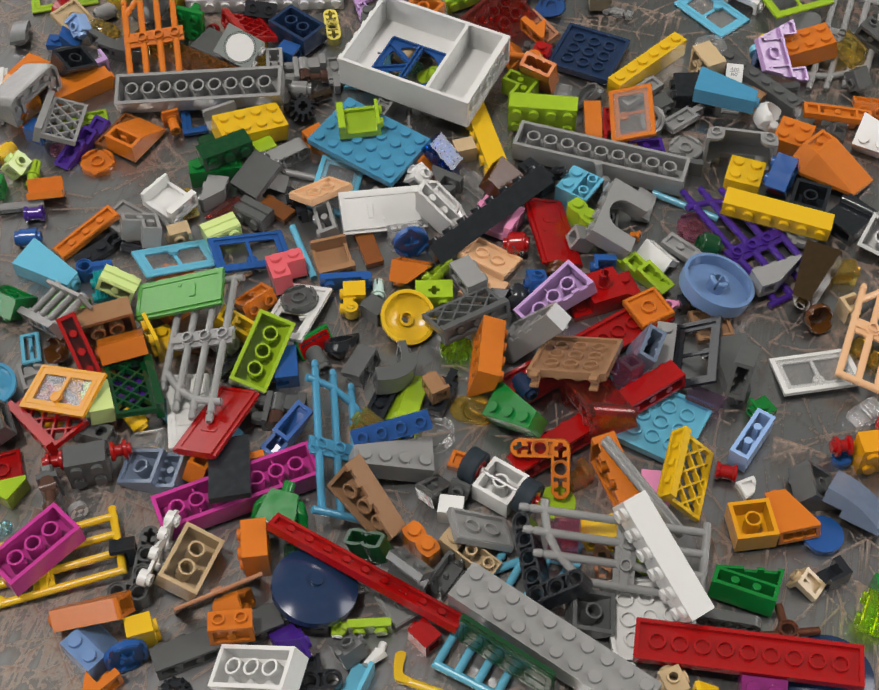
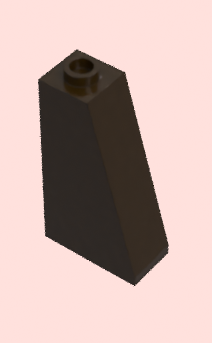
[792,240,843,310]

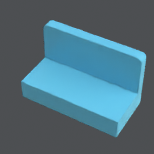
[341,661,376,690]

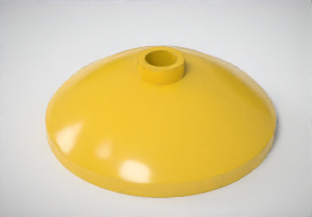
[380,289,436,346]

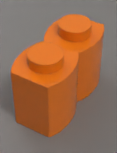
[402,520,441,568]
[212,587,256,611]

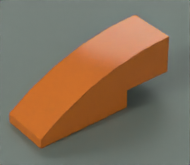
[583,100,602,138]

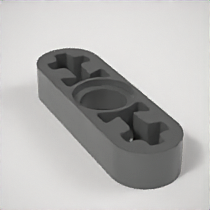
[697,609,761,632]

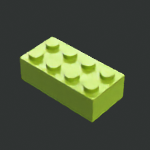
[507,92,578,132]

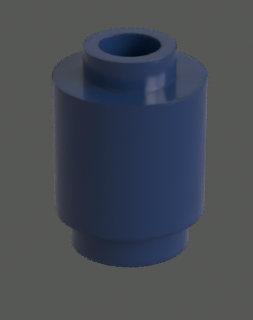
[511,372,539,401]

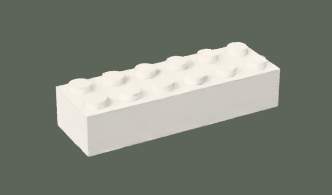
[612,490,715,623]

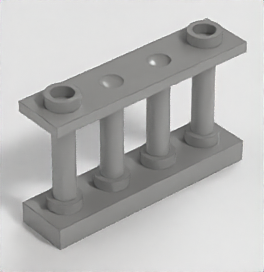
[17,279,93,340]

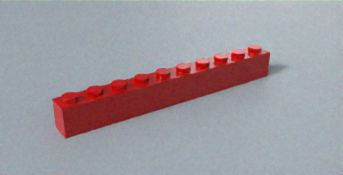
[506,360,686,477]

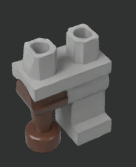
[284,53,328,85]

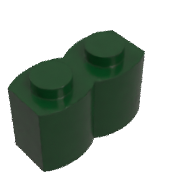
[343,528,392,564]

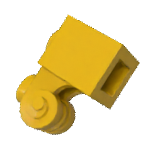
[339,280,366,320]

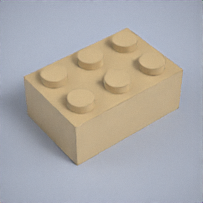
[153,521,225,601]

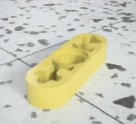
[323,9,342,46]

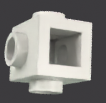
[403,162,433,186]

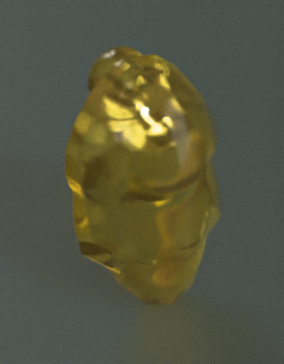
[89,19,121,38]

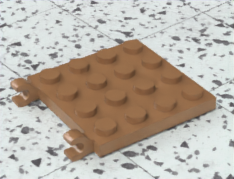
[527,335,623,391]

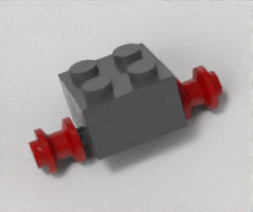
[42,439,133,489]

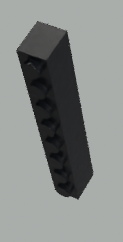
[425,164,554,265]

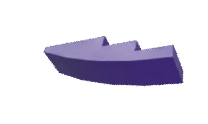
[53,115,111,171]

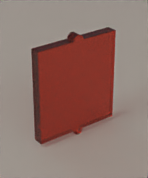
[204,196,241,219]

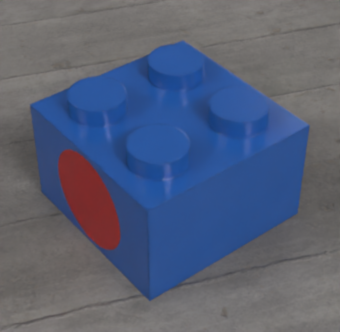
[763,152,800,199]

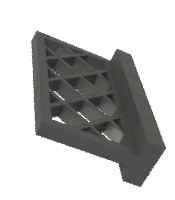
[422,286,511,346]

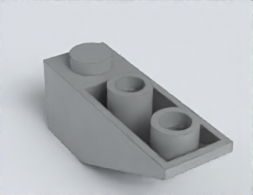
[749,254,802,297]

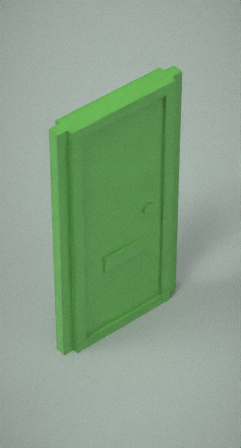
[135,267,226,323]

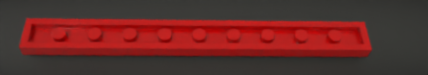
[266,513,462,634]

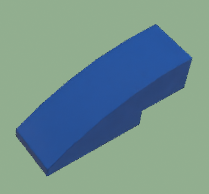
[260,400,313,456]

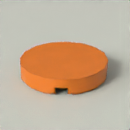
[80,149,115,177]

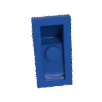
[46,26,82,50]

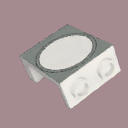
[213,23,266,67]

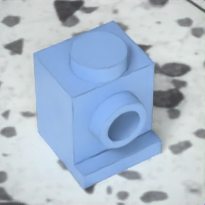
[64,12,91,39]

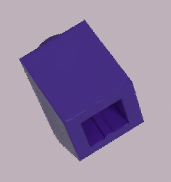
[268,623,312,658]

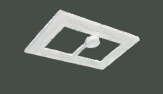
[270,283,333,343]

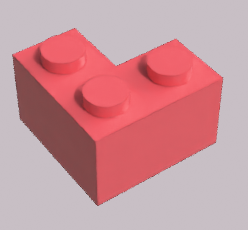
[265,247,308,295]

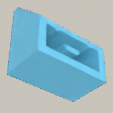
[554,165,604,207]

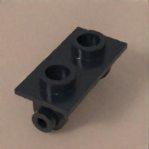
[244,0,277,19]

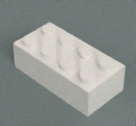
[207,644,309,690]

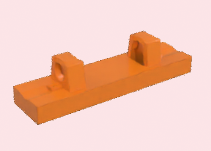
[802,101,872,129]

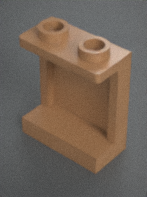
[310,234,356,280]

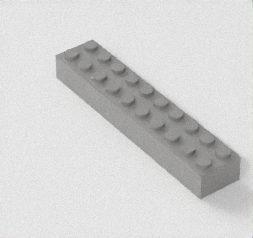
[114,65,286,114]
[512,120,691,197]
[448,562,662,690]

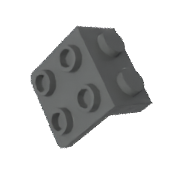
[386,547,436,592]

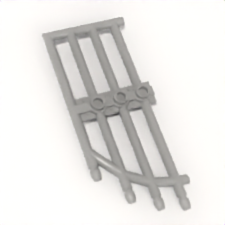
[806,0,879,91]
[160,274,246,424]
[518,498,712,597]

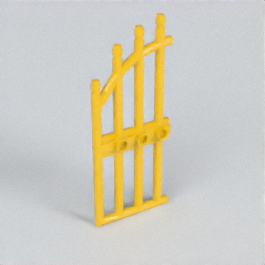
[0,505,128,609]

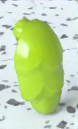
[421,258,453,280]

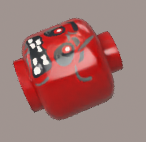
[503,232,530,256]

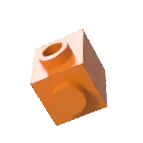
[182,457,208,482]

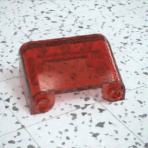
[558,377,638,440]

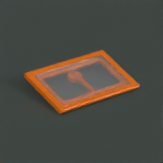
[608,83,656,142]

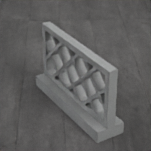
[32,90,88,146]

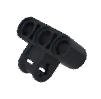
[299,653,343,690]

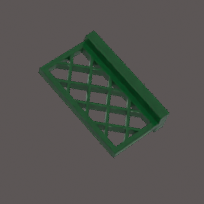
[104,353,165,419]

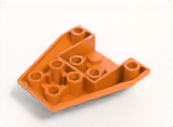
[793,129,873,196]

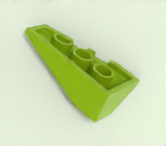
[383,375,426,440]

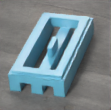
[19,331,43,367]

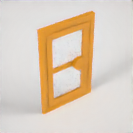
[19,364,107,419]

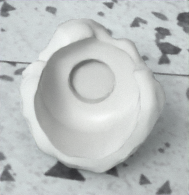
[753,102,782,133]

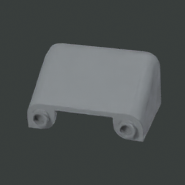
[0,63,63,128]
[702,126,779,175]

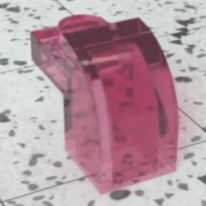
[610,352,646,386]

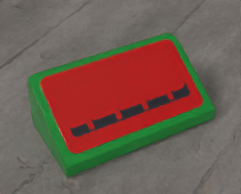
[294,324,332,361]

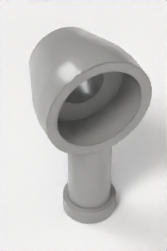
[594,160,611,194]

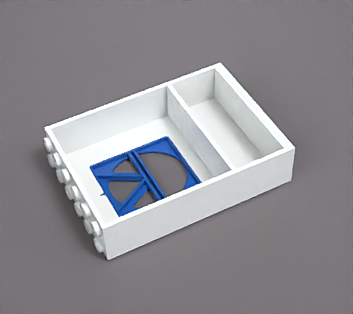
[337,0,511,127]

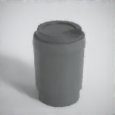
[305,345,331,376]

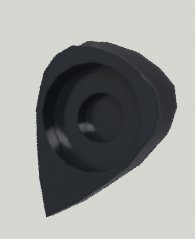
[324,333,360,359]

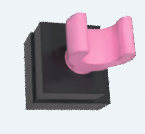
[665,293,696,315]

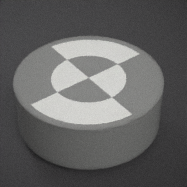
[67,501,89,521]

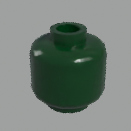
[694,232,723,254]

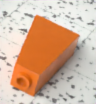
[46,66,115,107]
[48,589,136,633]

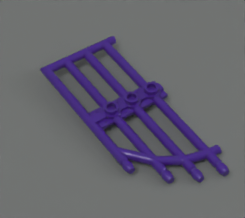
[680,186,803,310]

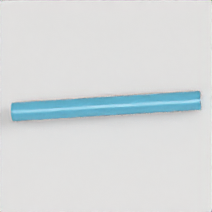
[652,190,719,222]
[289,224,318,281]

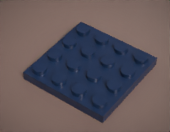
[548,22,630,85]

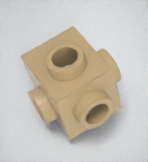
[656,664,691,690]

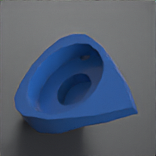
[534,0,566,18]

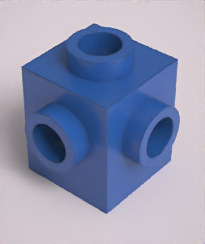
[523,269,548,294]

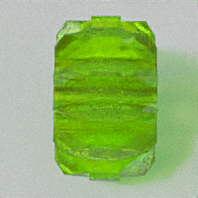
[440,337,472,365]

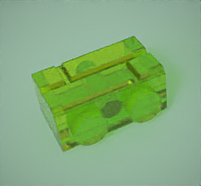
[853,587,879,638]

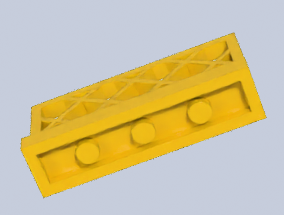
[657,425,714,522]

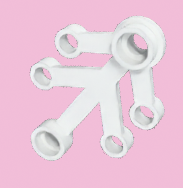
[136,509,181,588]

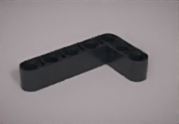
[512,511,593,610]

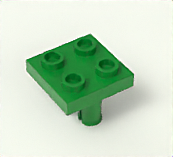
[176,3,205,40]

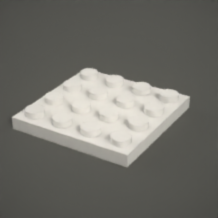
[599,576,696,663]

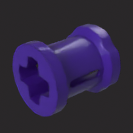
[23,205,45,223]

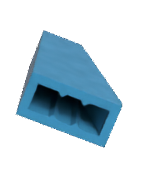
[692,66,760,114]

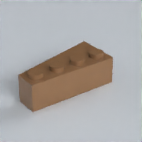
[326,453,406,542]

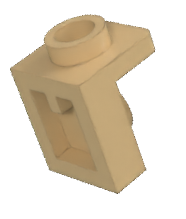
[786,567,826,601]

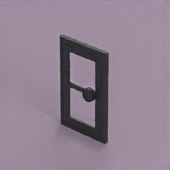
[673,316,723,390]

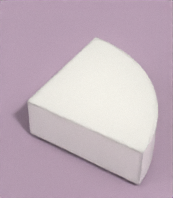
[735,475,756,501]

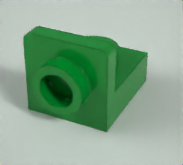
[745,395,777,418]

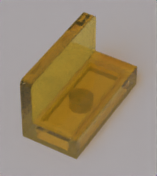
[837,30,868,69]

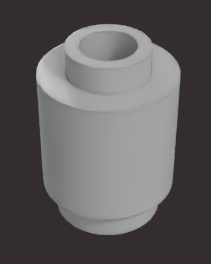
[92,2,117,22]
[288,80,313,97]

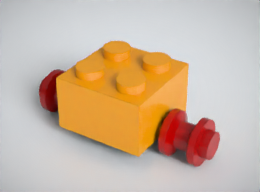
[829,430,879,475]

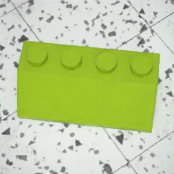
[229,309,296,394]

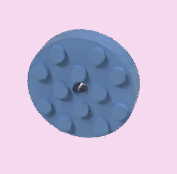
[679,253,755,318]

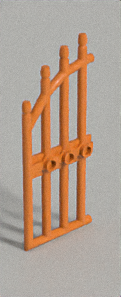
[121,0,185,74]

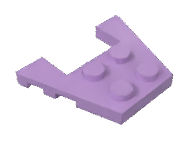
[754,19,809,83]

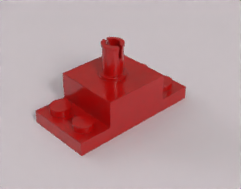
[568,266,641,323]

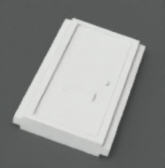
[338,185,428,235]
[166,373,213,451]

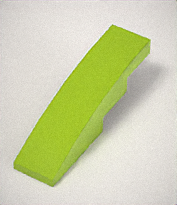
[607,251,675,295]

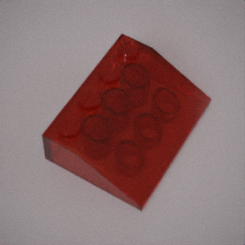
[459,0,538,39]

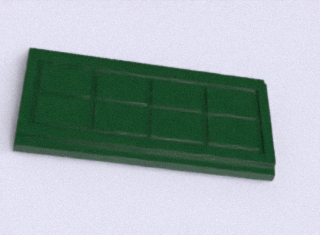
[458,613,557,690]

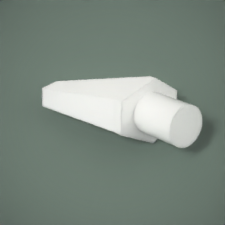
[362,641,388,667]

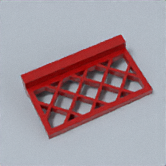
[221,8,278,42]
[8,380,90,456]

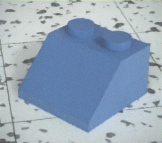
[60,624,118,681]

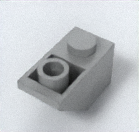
[198,174,231,212]

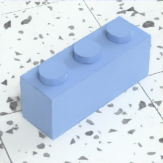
[726,408,776,472]

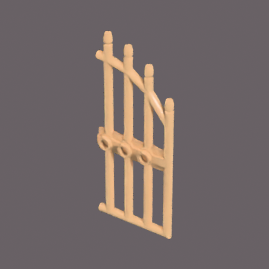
[834,283,879,394]

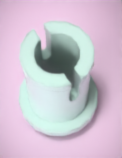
[371,278,386,300]

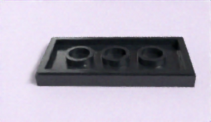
[208,434,252,504]

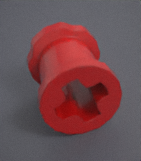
[714,461,738,483]

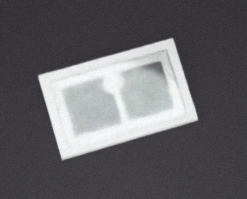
[768,349,857,397]

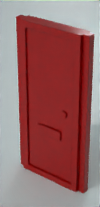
[524,198,583,268]
[172,386,261,460]

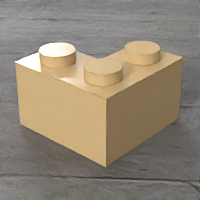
[688,40,727,74]

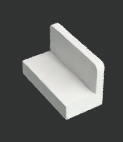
[637,239,680,273]

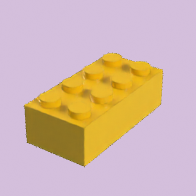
[211,102,289,142]

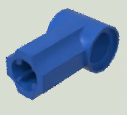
[75,259,113,283]

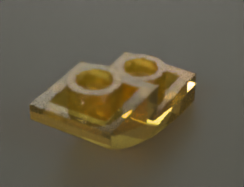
[849,336,879,373]

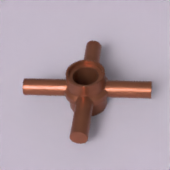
[761,603,821,637]

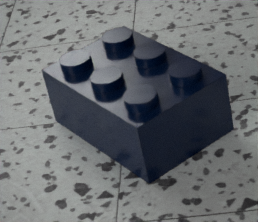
[268,4,327,56]

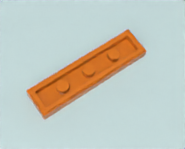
[52,205,120,262]

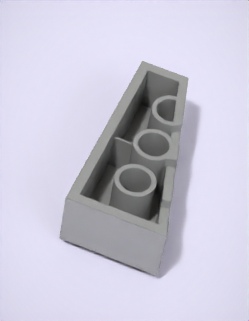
[503,301,572,365]

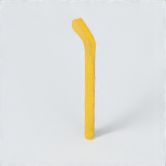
[394,651,444,690]

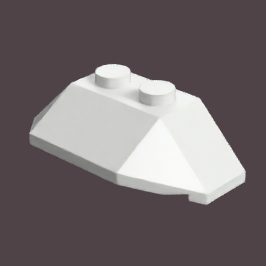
[415,179,467,234]

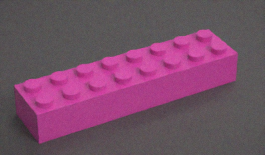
[150,441,317,541]

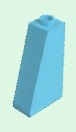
[12,238,81,291]

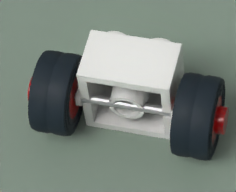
[457,446,545,518]

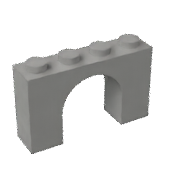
[585,178,652,260]

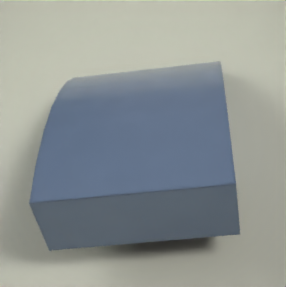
[116,448,190,494]
[822,470,879,536]

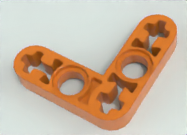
[510,438,571,499]

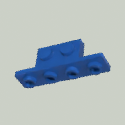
[350,409,433,445]

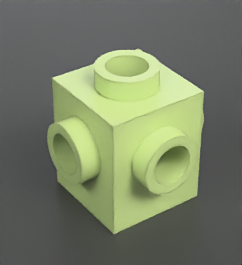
[0,150,32,181]

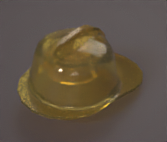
[450,394,492,425]

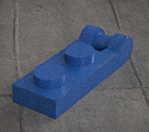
[320,271,373,291]

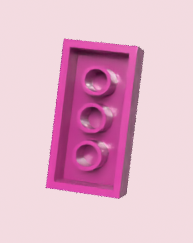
[0,502,86,597]

